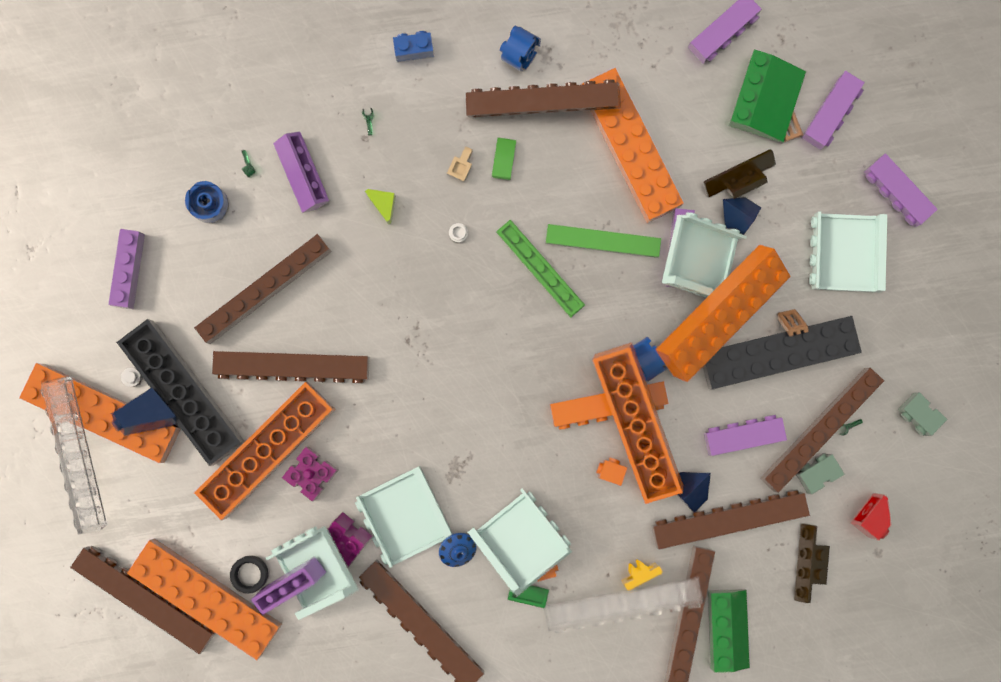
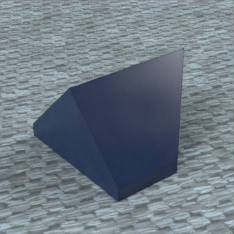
[723,197,762,235]
[676,472,711,512]

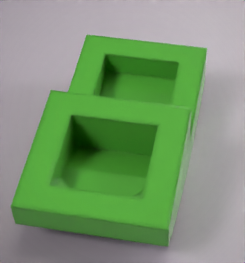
[492,138,516,180]

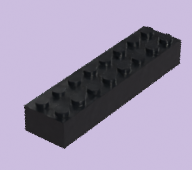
[703,316,862,390]
[116,319,244,466]

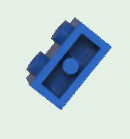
[393,31,434,62]

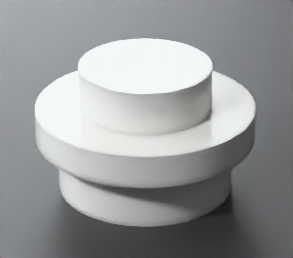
[449,223,468,243]
[121,368,141,387]

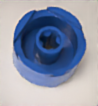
[499,25,541,72]
[185,181,228,223]
[633,337,668,382]

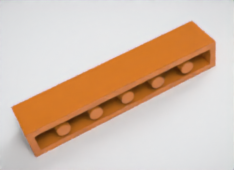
[550,381,669,430]

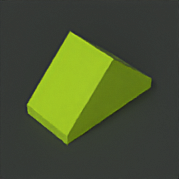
[365,189,396,225]

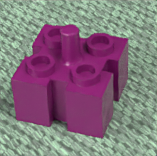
[282,447,338,502]
[327,512,373,568]

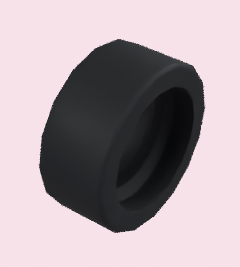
[230,556,269,594]

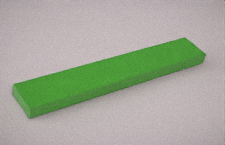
[496,219,585,318]
[545,224,661,258]

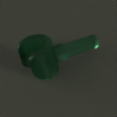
[362,108,374,136]
[241,150,255,177]
[840,419,863,436]

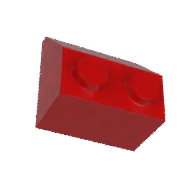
[851,493,891,540]

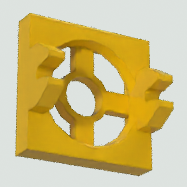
[621,559,662,591]

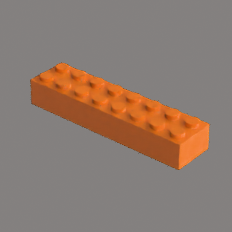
[581,68,684,223]
[655,245,791,382]
[593,342,683,504]
[19,363,181,463]
[194,382,335,521]
[127,539,282,660]

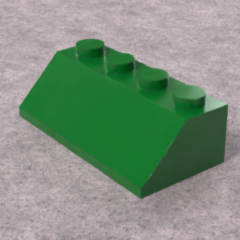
[707,589,750,673]

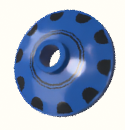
[439,533,476,567]

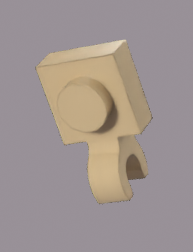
[447,146,473,182]

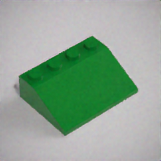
[729,49,806,143]

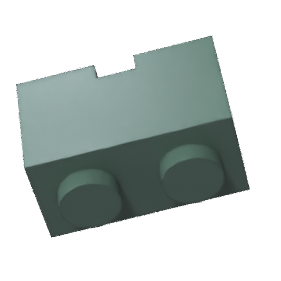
[898,392,948,436]
[796,453,845,494]

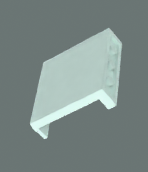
[809,211,887,293]
[662,212,747,298]
[355,466,453,568]
[468,489,572,596]
[266,526,359,620]

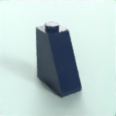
[111,387,176,436]

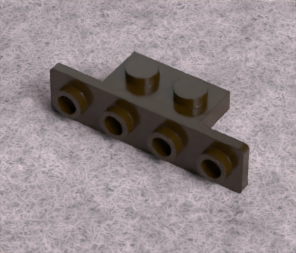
[703,149,776,199]
[794,524,830,603]

